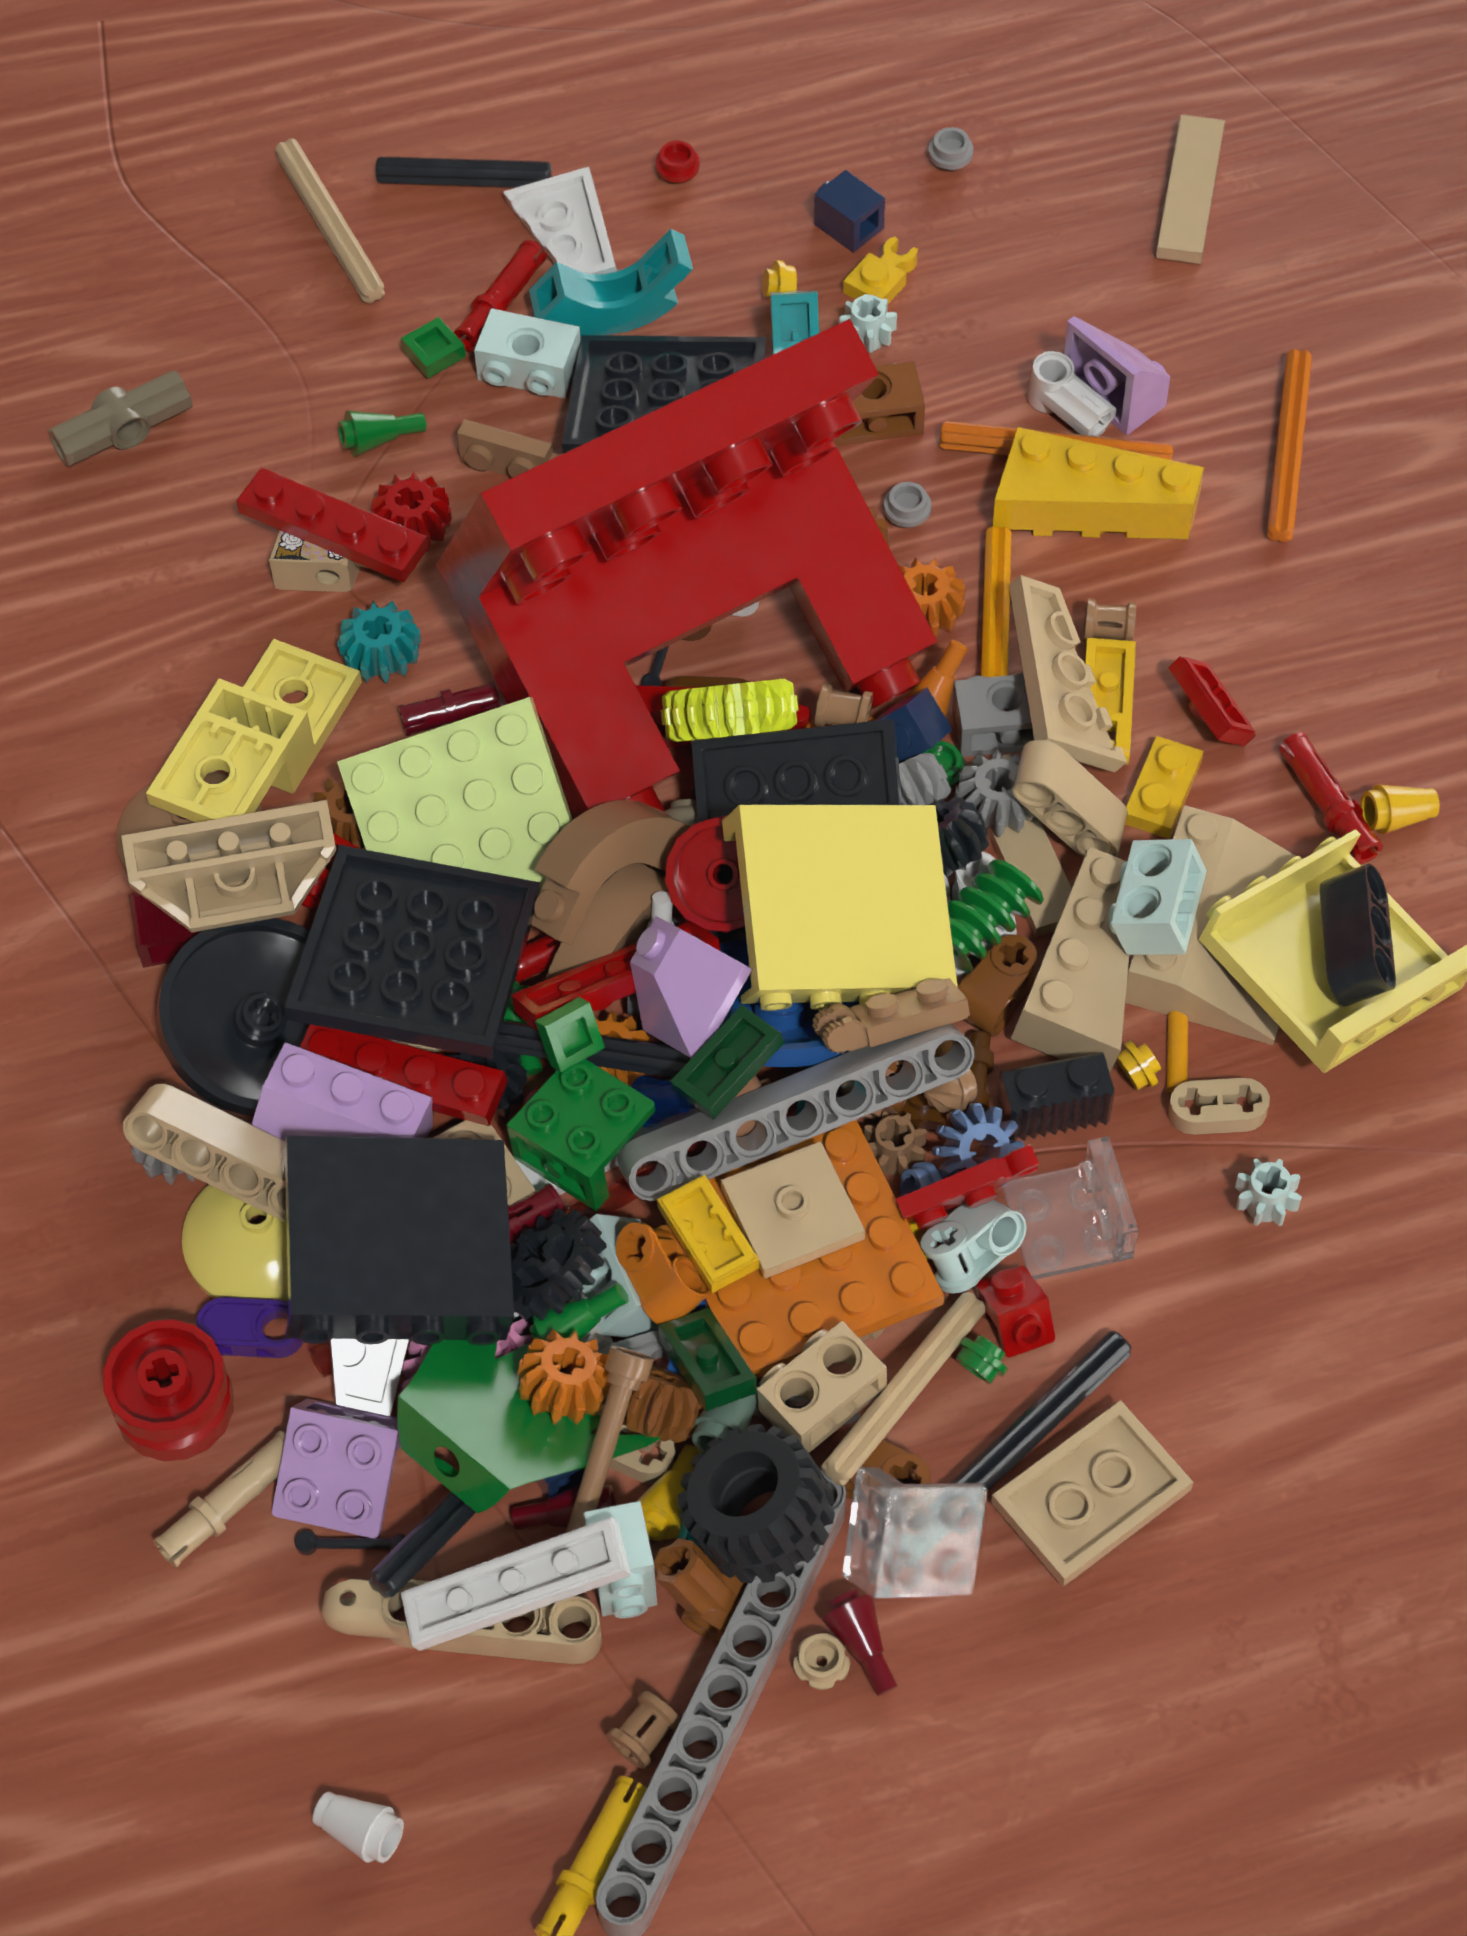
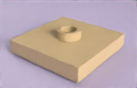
[721,1141,865,1279]

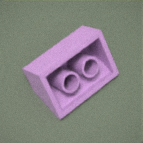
[252,1042,433,1141]

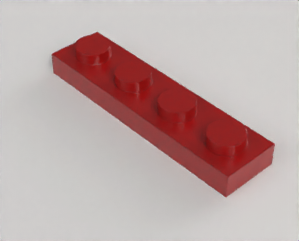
[236,467,428,583]
[511,921,720,1033]
[300,1024,508,1126]

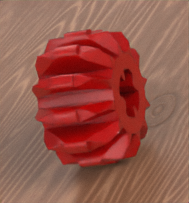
[370,471,452,551]

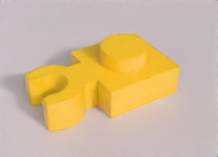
[843,237,918,304]

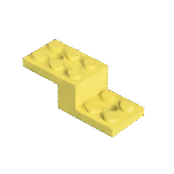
[146,639,362,822]

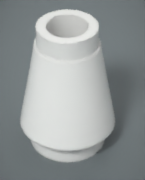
[313,1792,404,1863]

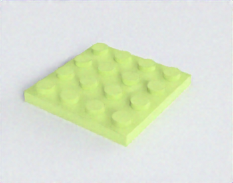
[337,697,573,891]

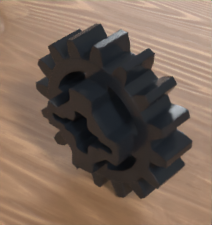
[510,1209,607,1321]

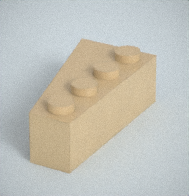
[1011,846,1129,1072]

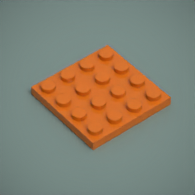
[667,1120,944,1379]

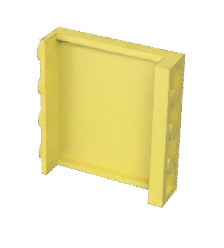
[722,805,957,1011]
[1198,829,1467,1073]

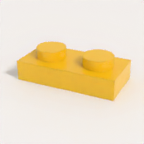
[1125,736,1204,839]

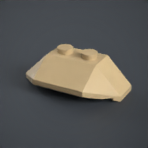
[121,800,336,933]

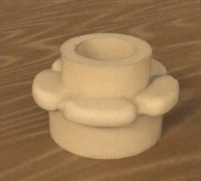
[793,1634,850,1690]

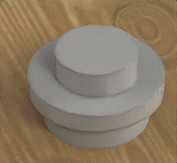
[929,127,973,170]
[884,482,931,527]

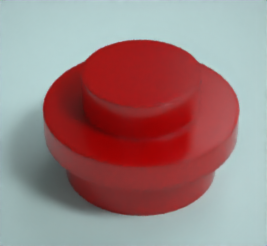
[655,140,700,183]

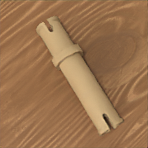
[153,1431,286,1568]

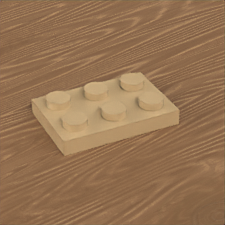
[991,1400,1193,1587]

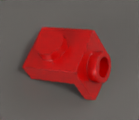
[975,1265,1056,1358]

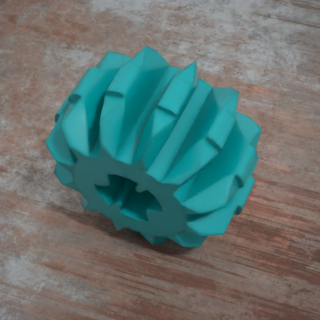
[338,600,421,684]

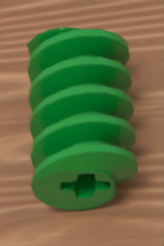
[947,859,1044,972]

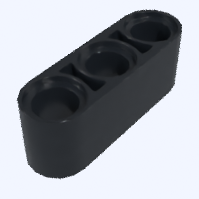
[1319,863,1396,1007]

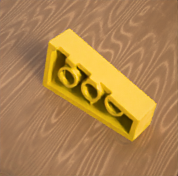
[993,427,1204,539]

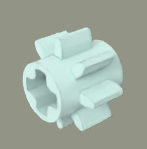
[839,294,897,353]
[1235,1159,1302,1226]

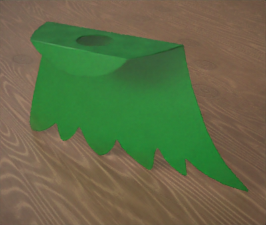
[397,1340,660,1513]

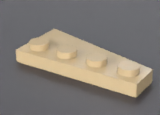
[1009,575,1127,772]

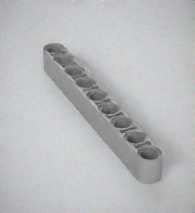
[596,1469,846,1936]

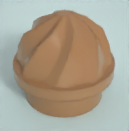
[923,1069,977,1113]

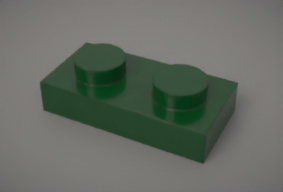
[670,1005,785,1120]
[659,1307,757,1412]

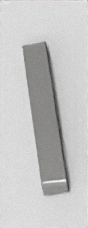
[617,1023,974,1201]

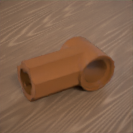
[653,1538,748,1642]

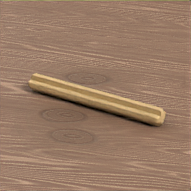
[275,138,385,304]
[822,1292,985,1485]

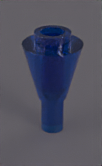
[631,1075,698,1128]

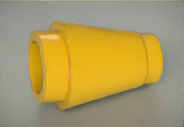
[1360,784,1440,834]

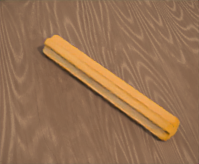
[981,526,1012,678]

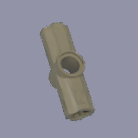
[48,371,193,466]

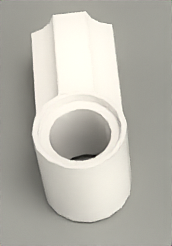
[1027,351,1116,436]

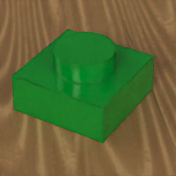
[401,317,466,378]
[535,997,605,1072]

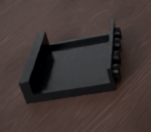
[281,1135,514,1346]

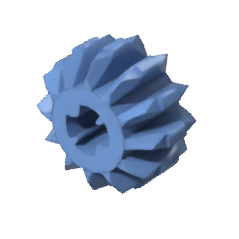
[931,1103,1025,1188]

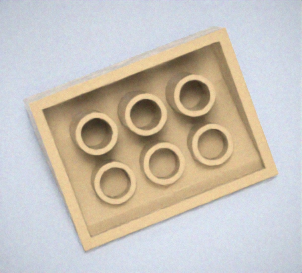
[1125,805,1296,1045]

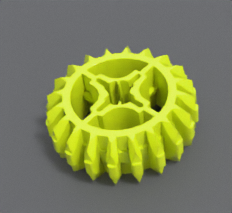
[661,679,798,742]

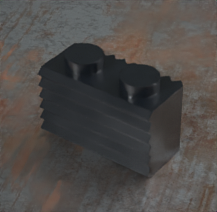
[997,1052,1115,1141]

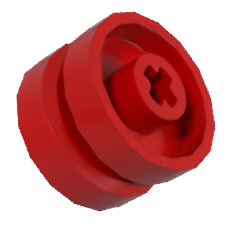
[665,815,745,932]
[103,1319,234,1461]

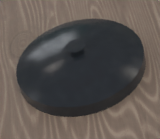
[156,918,310,1116]

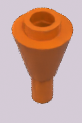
[902,640,968,717]

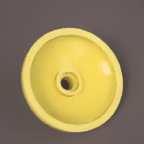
[182,1185,288,1302]

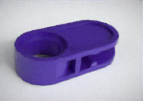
[196,1297,303,1358]

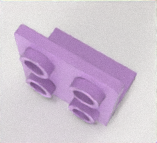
[272,1398,401,1538]

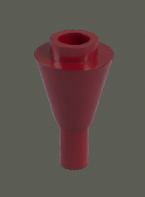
[512,1484,617,1530]
[821,1589,898,1696]

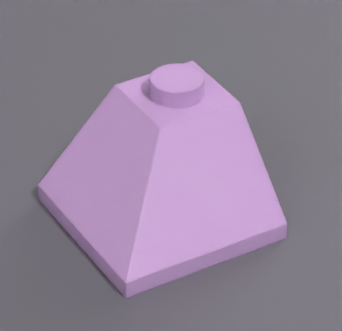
[1064,316,1170,436]
[630,916,752,1058]

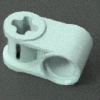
[920,1200,1027,1294]

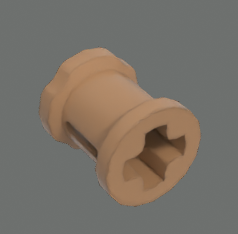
[1083,598,1137,642]
[815,683,873,727]
[606,1690,681,1769]

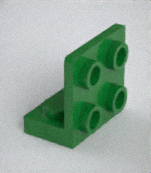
[506,1059,655,1211]

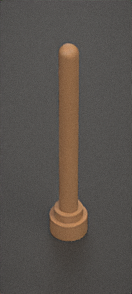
[566,1346,654,1533]

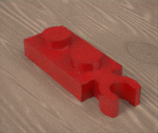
[896,1145,1039,1230]

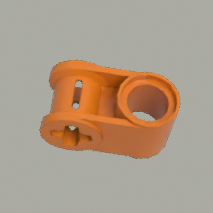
[616,1222,711,1325]

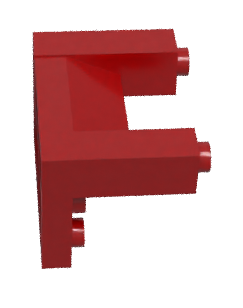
[436,319,938,820]

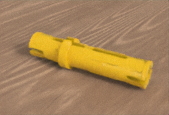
[534,1776,647,1936]

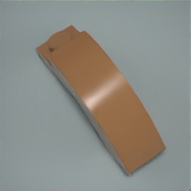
[532,800,691,945]
[545,863,679,980]

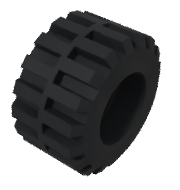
[678,1424,835,1584]

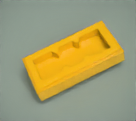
[657,1174,760,1293]

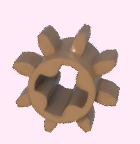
[864,1111,927,1177]

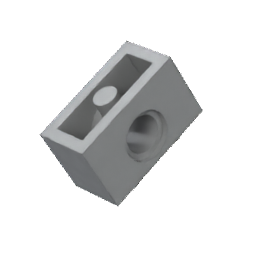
[952,672,1034,757]

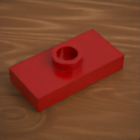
[1168,656,1256,747]

